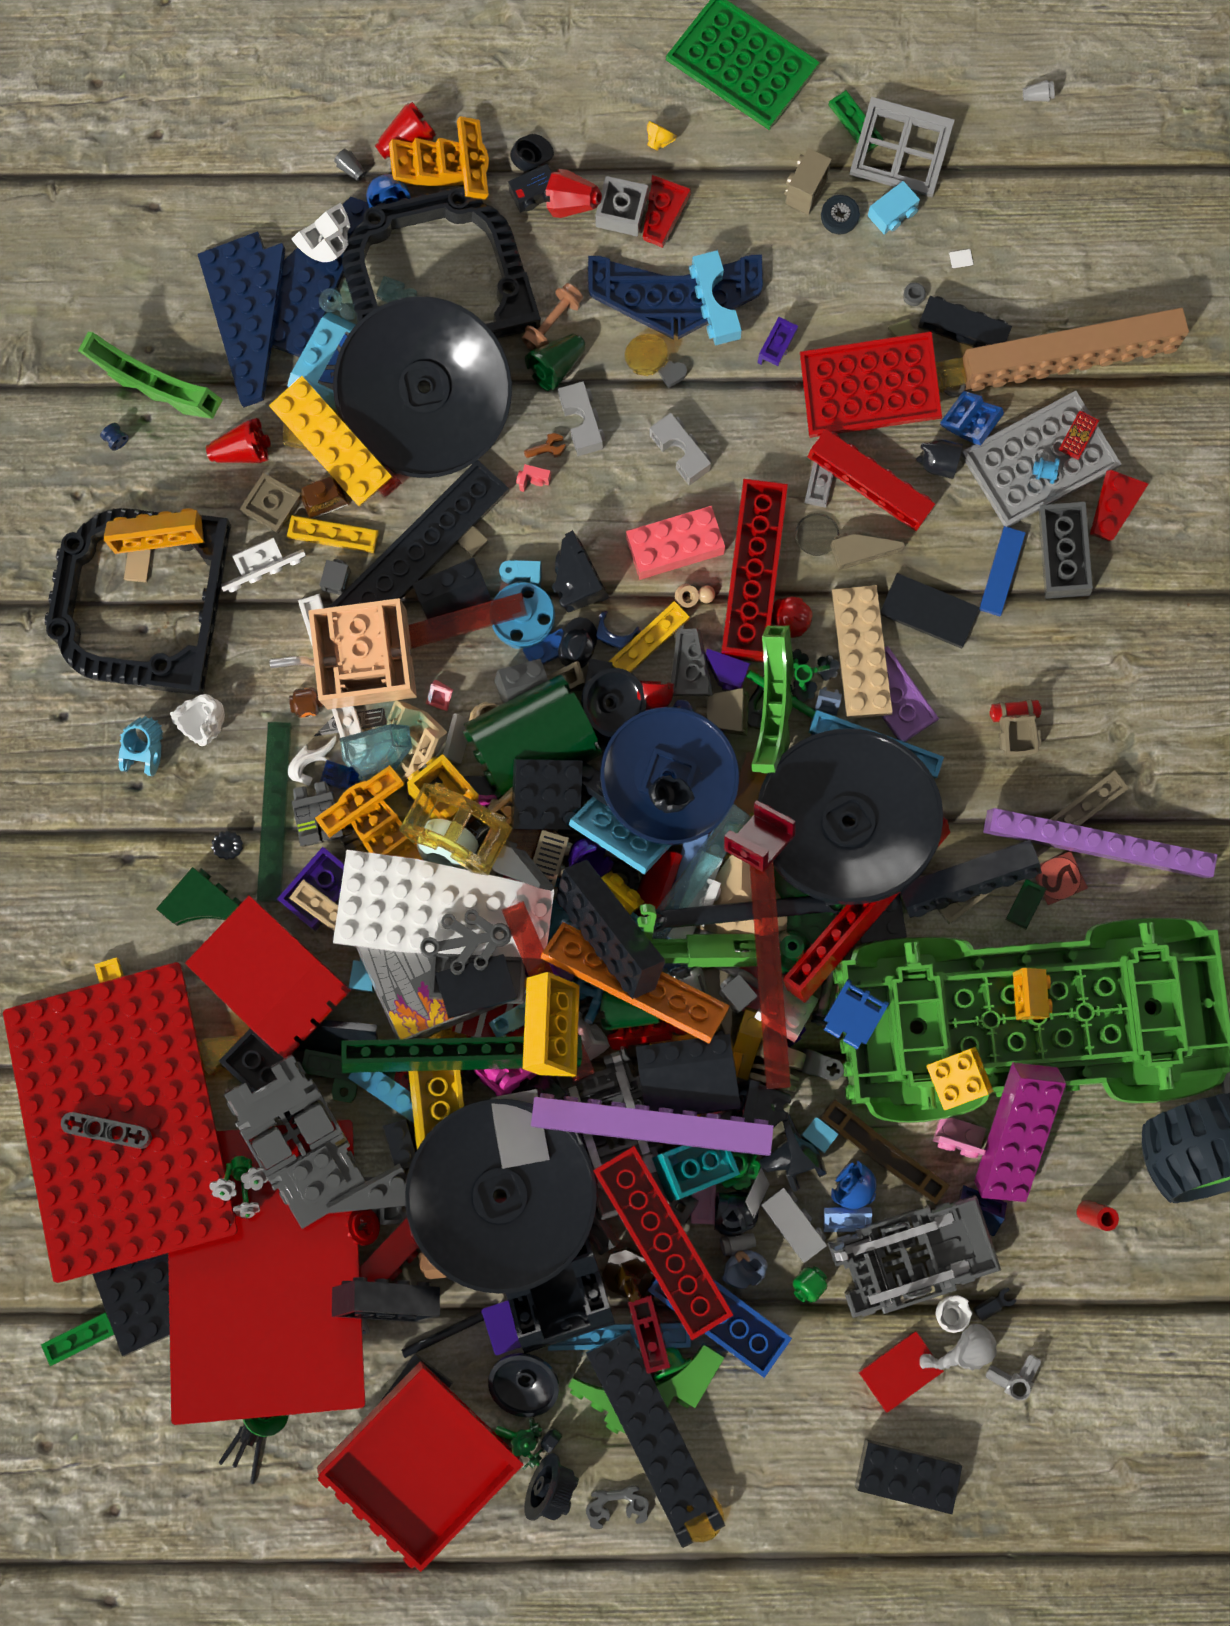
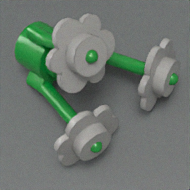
[209,1156,268,1218]

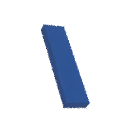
[979,526,1026,617]

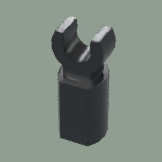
[973,1287,1016,1322]

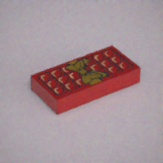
[1059,410,1099,460]

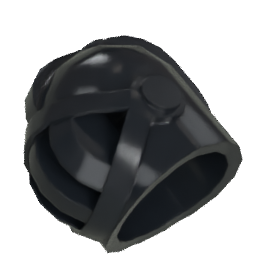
[714,1192,759,1237]

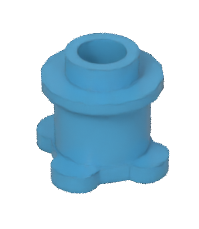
[1032,457,1060,484]

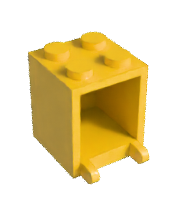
[407,754,479,824]

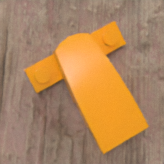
[389,116,489,200]
[315,765,424,861]

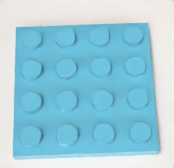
[569,797,672,874]

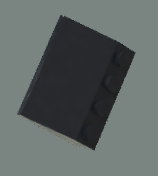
[636,1034,741,1115]

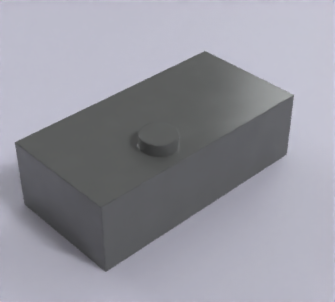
[1038,502,1093,599]

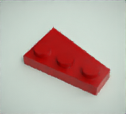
[643,175,691,248]
[1090,470,1148,541]

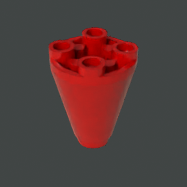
[375,102,437,159]
[206,418,271,463]

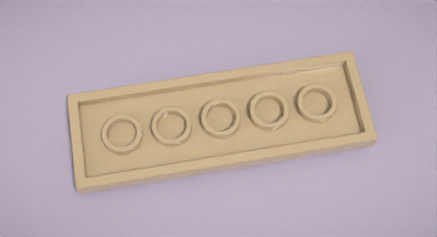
[832,585,892,719]

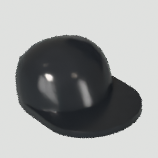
[510,134,554,172]

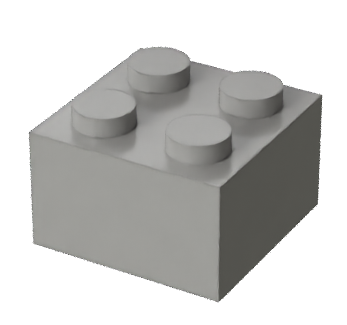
[595,176,648,237]

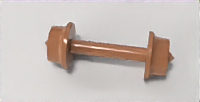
[521,283,583,350]

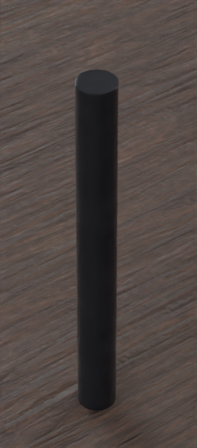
[401,1311,484,1358]

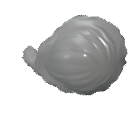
[920,1324,997,1371]

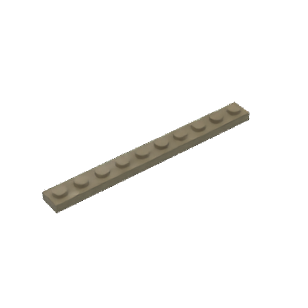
[937,770,1129,924]

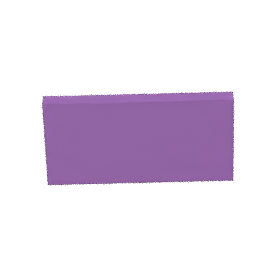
[881,646,939,742]

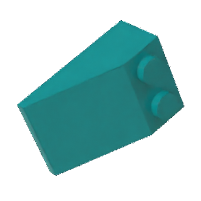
[652,1146,740,1203]

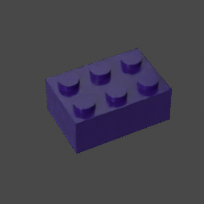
[277,847,344,931]

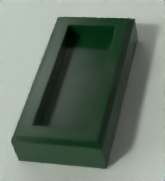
[1005,879,1047,930]

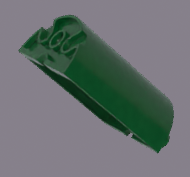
[462,674,602,800]

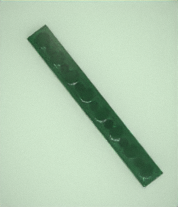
[257,722,292,903]

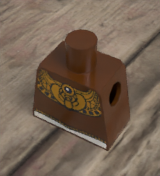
[302,477,349,519]

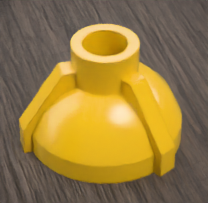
[647,121,677,151]

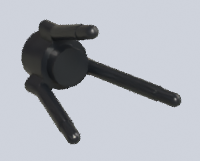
[219,1424,264,1485]

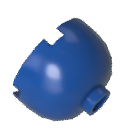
[366,174,411,208]
[831,1161,877,1210]

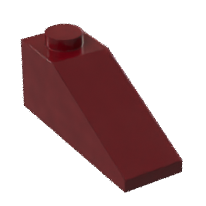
[628,1294,670,1374]

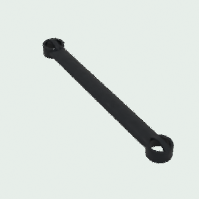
[642,896,846,932]

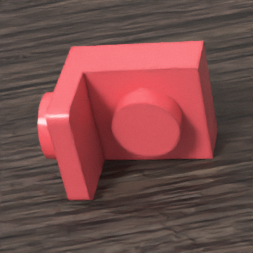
[516,464,551,492]

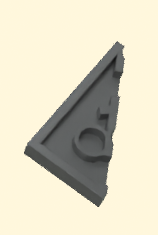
[326,1163,407,1213]

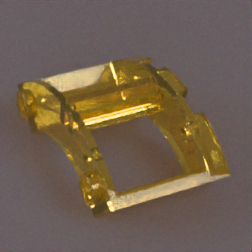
[399,783,513,876]

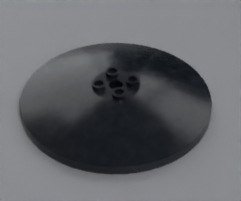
[333,296,512,478]
[758,729,943,905]
[405,1099,597,1294]

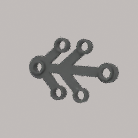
[420,909,512,975]

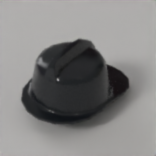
[558,617,597,668]

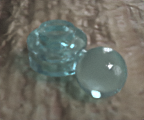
[319,288,356,321]

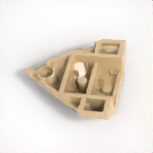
[384,700,448,799]
[696,855,787,935]

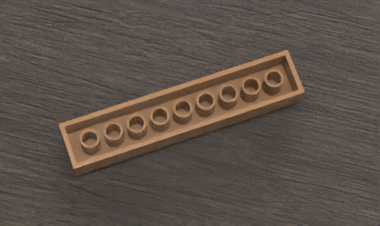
[959,307,1189,392]

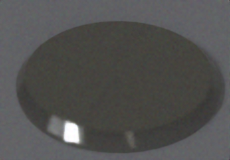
[795,513,839,556]

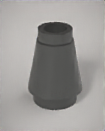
[334,149,366,181]

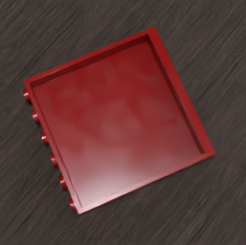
[317,1361,524,1572]

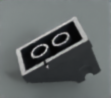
[552,530,610,613]
[731,1080,792,1153]

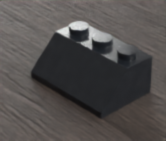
[412,557,492,630]

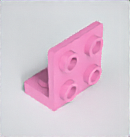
[933,1117,986,1158]

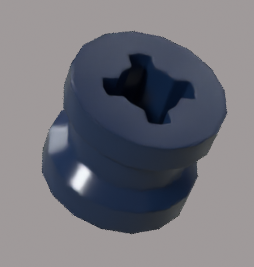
[100,423,129,451]

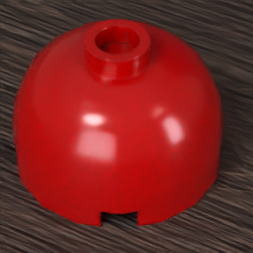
[637,680,674,711]

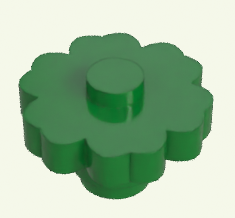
[720,1152,761,1191]

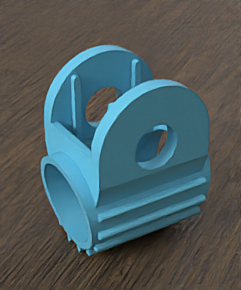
[119,716,163,776]

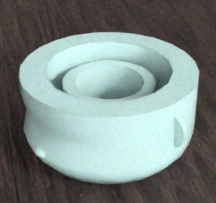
[417,819,478,869]

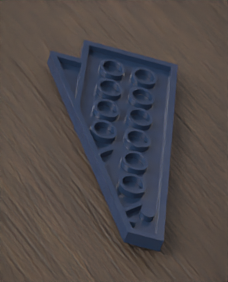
[272,197,369,357]
[198,231,286,408]

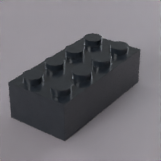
[219,1028,322,1125]
[332,1277,440,1322]
[855,1439,962,1515]

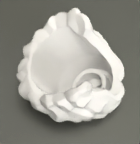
[170,694,225,746]

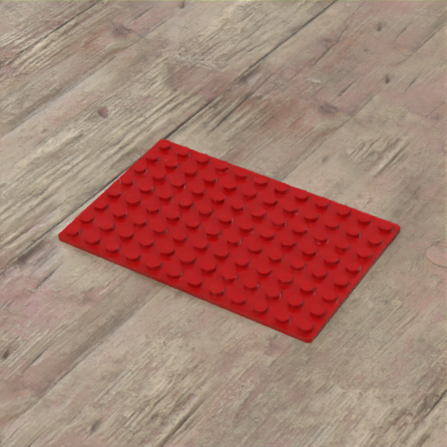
[3,962,238,1283]
[168,1120,366,1425]

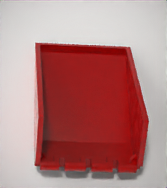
[185,895,351,1058]

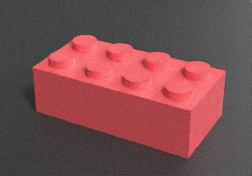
[626,506,725,580]

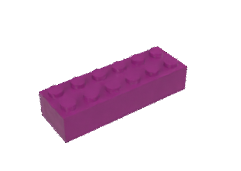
[974,1062,1066,1202]

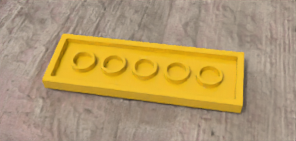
[269,376,392,507]

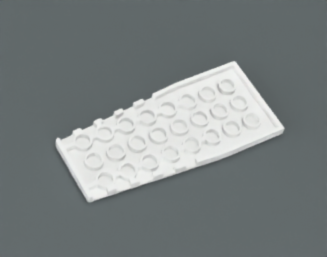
[333,850,554,958]

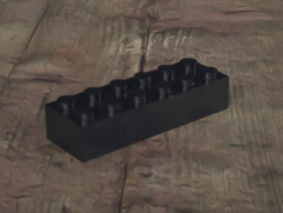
[556,860,665,999]

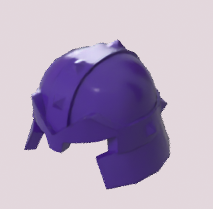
[567,838,614,877]

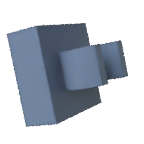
[815,687,842,716]

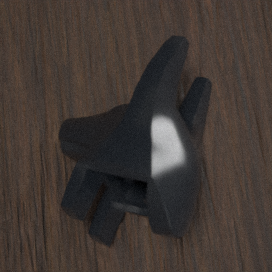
[759,1114,827,1192]

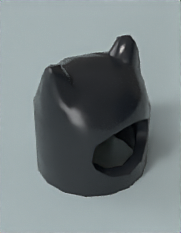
[916,439,963,479]

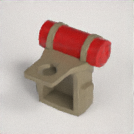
[989,699,1042,755]

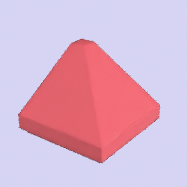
[426,680,453,711]

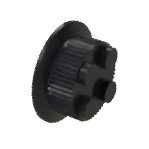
[524,1453,579,1521]

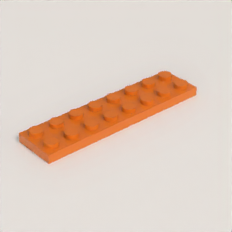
[541,922,730,1044]

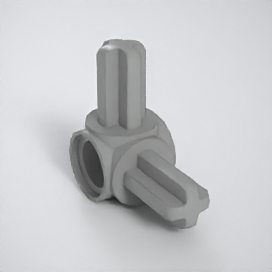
[986,1355,1041,1401]

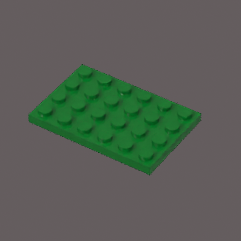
[666,0,820,130]

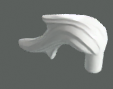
[288,736,336,786]

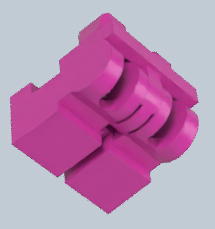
[474,1068,537,1096]

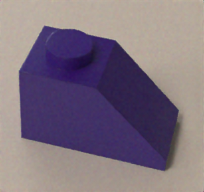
[705,648,750,692]

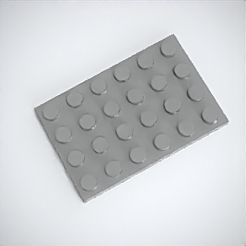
[961,391,1121,527]

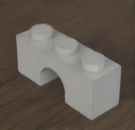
[558,382,605,457]
[649,413,711,486]

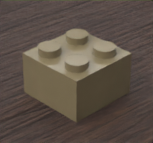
[784,148,832,215]

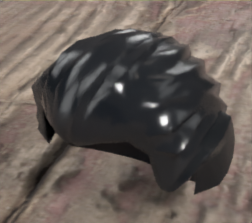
[648,775,695,813]

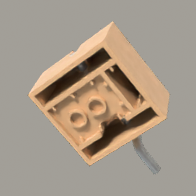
[270,598,417,709]

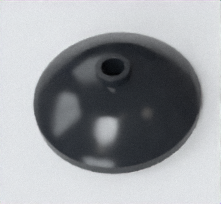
[581,668,646,737]
[488,1353,559,1417]

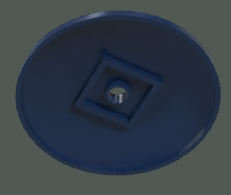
[600,707,739,845]

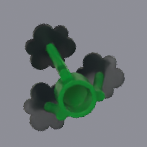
[792,649,841,702]

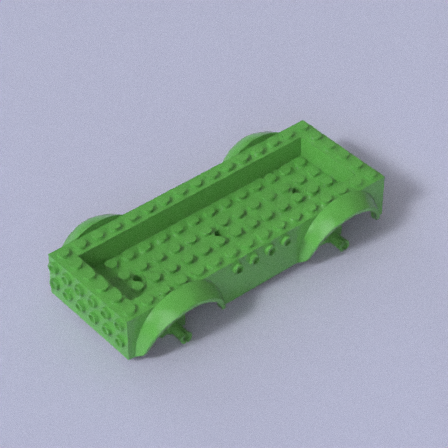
[833,918,1230,1123]

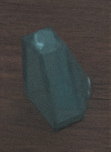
[340,724,412,782]

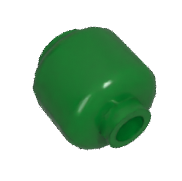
[793,1266,828,1302]

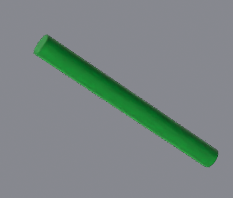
[746,669,816,719]

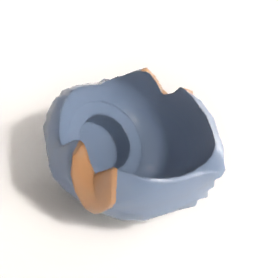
[723,1250,768,1290]

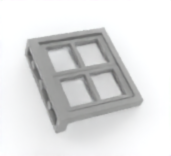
[849,97,954,197]

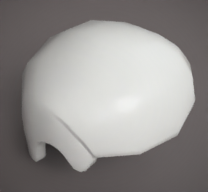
[936,1295,972,1333]

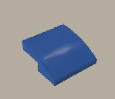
[940,391,1004,446]

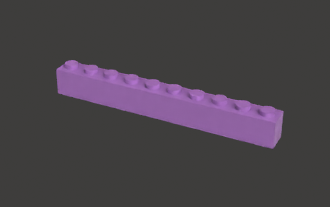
[983,808,1217,878]
[531,1093,773,1156]

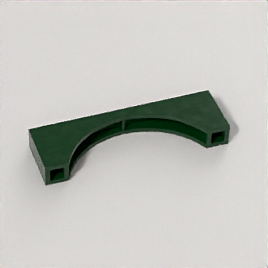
[156,867,242,926]

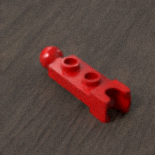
[607,1020,688,1050]

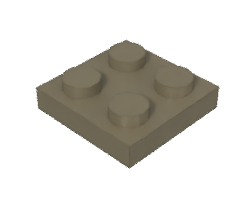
[240,473,302,534]

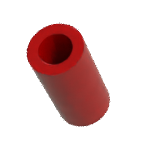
[1077,1200,1119,1231]

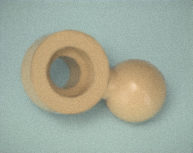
[675,584,715,608]

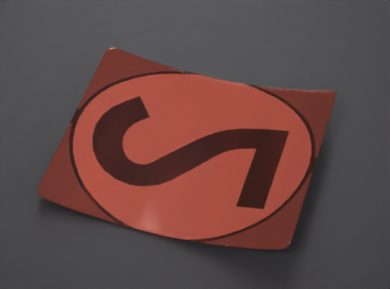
[1035,851,1088,905]

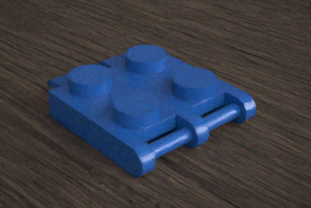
[824,979,889,1049]

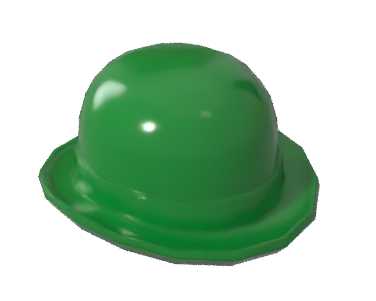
[653,1347,691,1382]

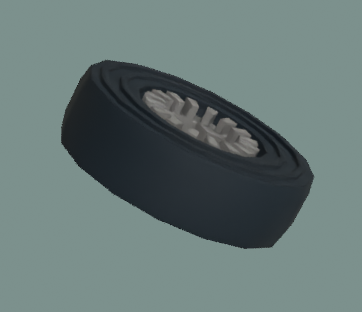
[821,195,860,235]

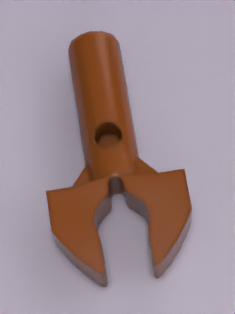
[524,433,566,458]

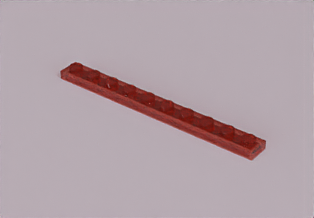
[749,861,791,1089]

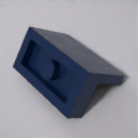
[958,1185,1007,1236]

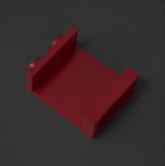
[724,800,796,872]

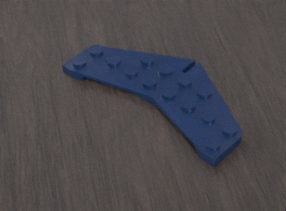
[588,255,763,340]

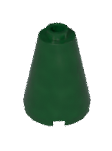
[525,334,585,391]
[769,929,811,975]
[600,991,662,1030]

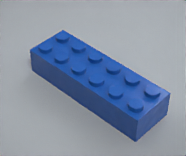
[648,1278,792,1378]

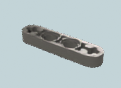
[61,1112,152,1149]

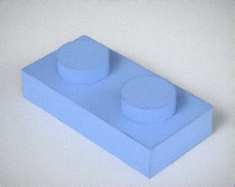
[823,1207,872,1232]

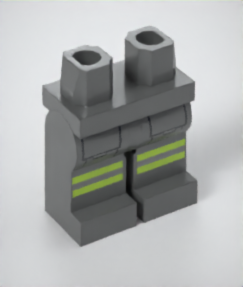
[291,781,345,847]

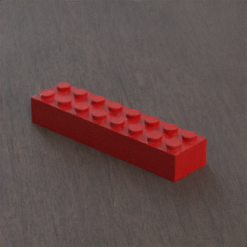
[721,479,788,663]
[593,1146,733,1340]

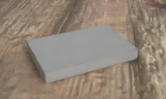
[490,1089,550,1169]

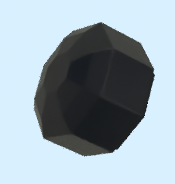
[541,1428,562,1453]

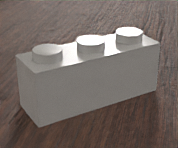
[760,1188,827,1263]

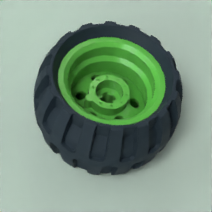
[1142,1093,1230,1203]

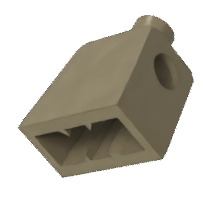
[695,689,749,736]

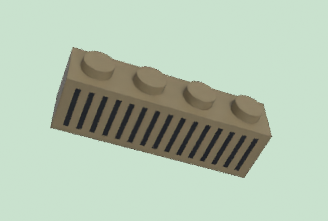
[533,829,572,901]

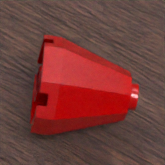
[546,169,602,218]

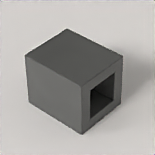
[320,559,351,595]

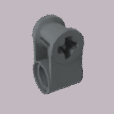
[797,1048,844,1081]

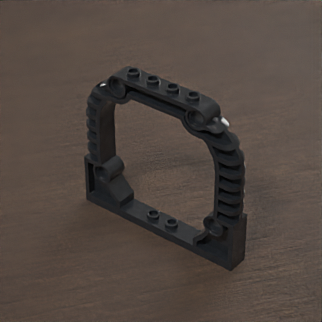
[342,188,541,339]
[45,508,231,695]

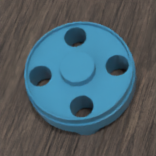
[490,582,555,649]

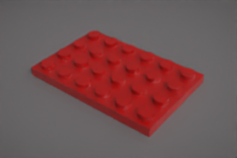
[800,332,942,438]

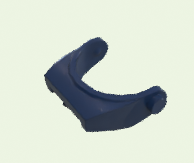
[597,611,641,650]

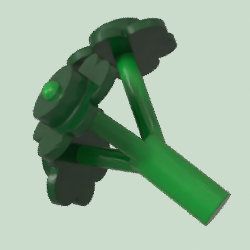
[495,1417,543,1470]

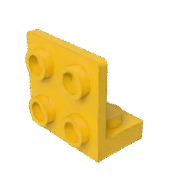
[927,1047,994,1110]

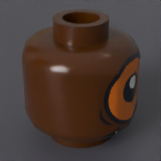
[289,687,323,718]

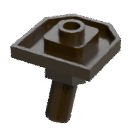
[602,1247,654,1302]

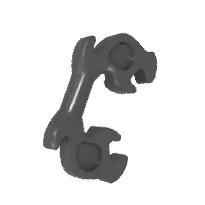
[586,1485,649,1529]

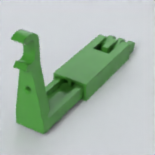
[637,904,773,967]

